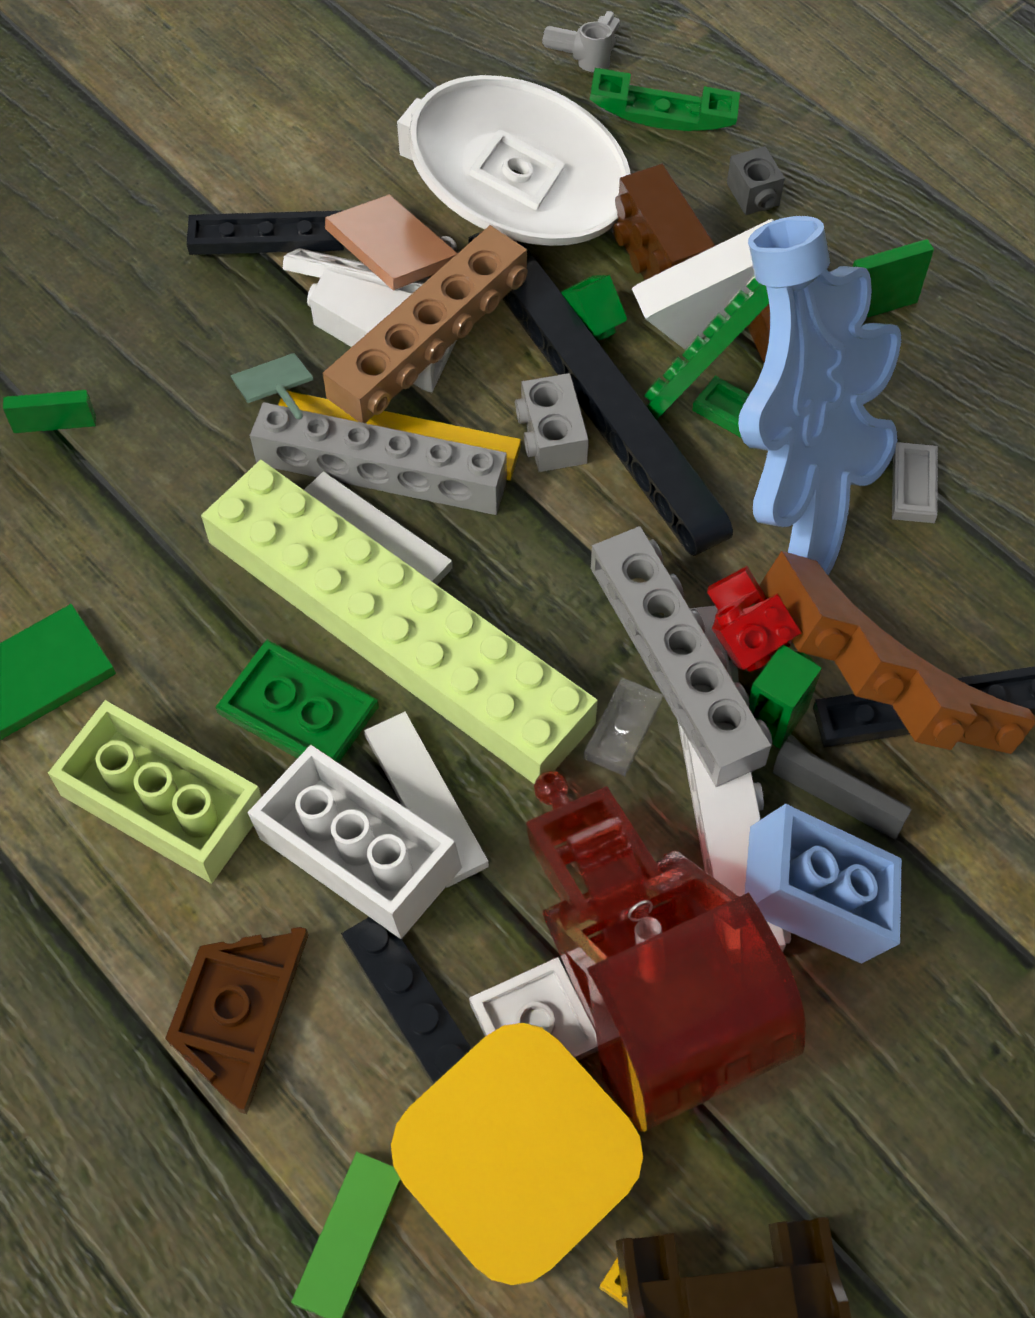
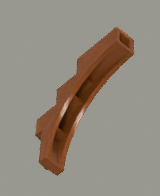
[759,551,1035,754]

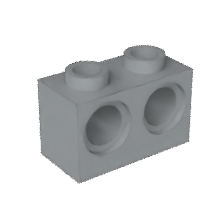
[515,373,588,472]

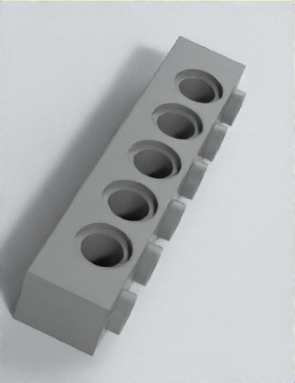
[250,402,507,515]
[591,526,772,787]

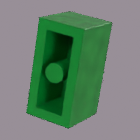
[749,645,822,749]

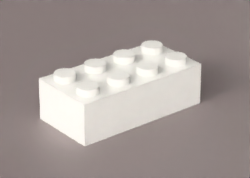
[247,745,462,939]

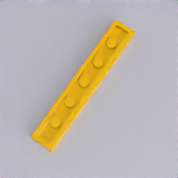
[278,391,521,481]

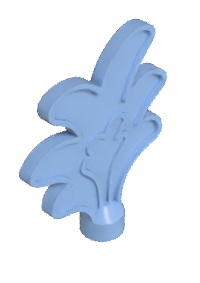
[738,216,901,575]

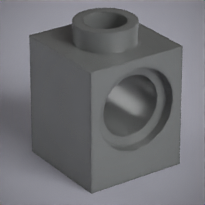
[727,146,785,215]

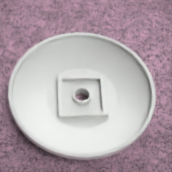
[408,75,631,246]

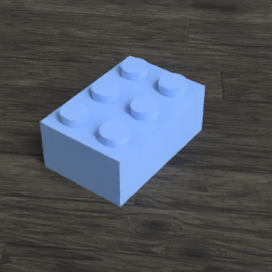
[743,804,902,964]

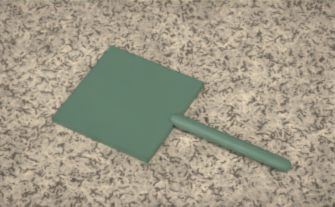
[230,353,313,420]

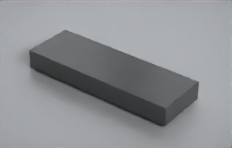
[772,741,912,840]

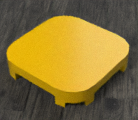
[391,1023,643,1285]

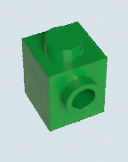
[561,275,628,341]

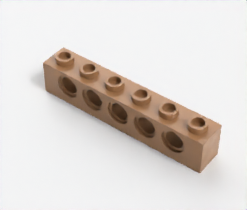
[323,225,528,423]

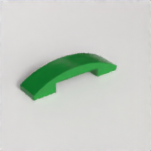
[589,68,740,131]

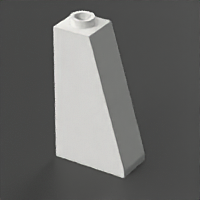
[632,219,774,349]
[307,270,457,392]

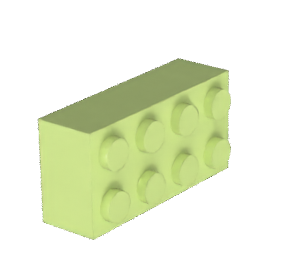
[48,700,261,884]

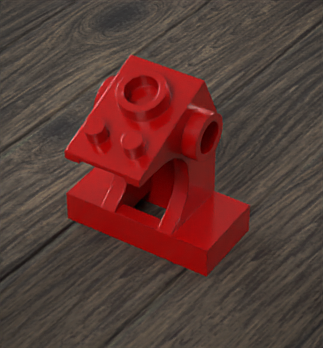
[707,566,801,671]

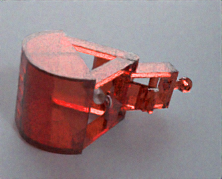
[526,771,806,1132]

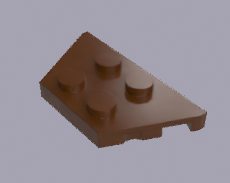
[165,927,309,1114]

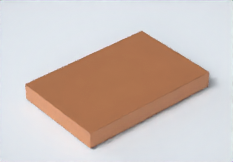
[325,194,458,290]

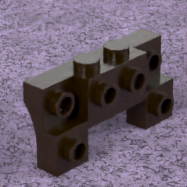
[616,1217,851,1318]

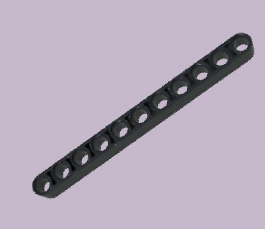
[468,230,733,556]

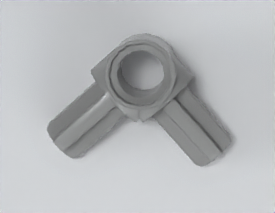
[542,11,620,72]

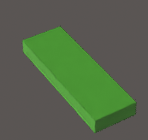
[291,1151,402,1318]

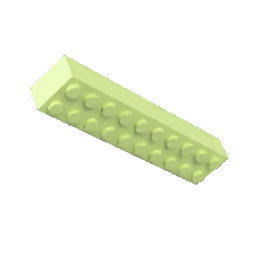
[201,459,598,788]

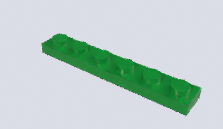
[644,274,769,420]

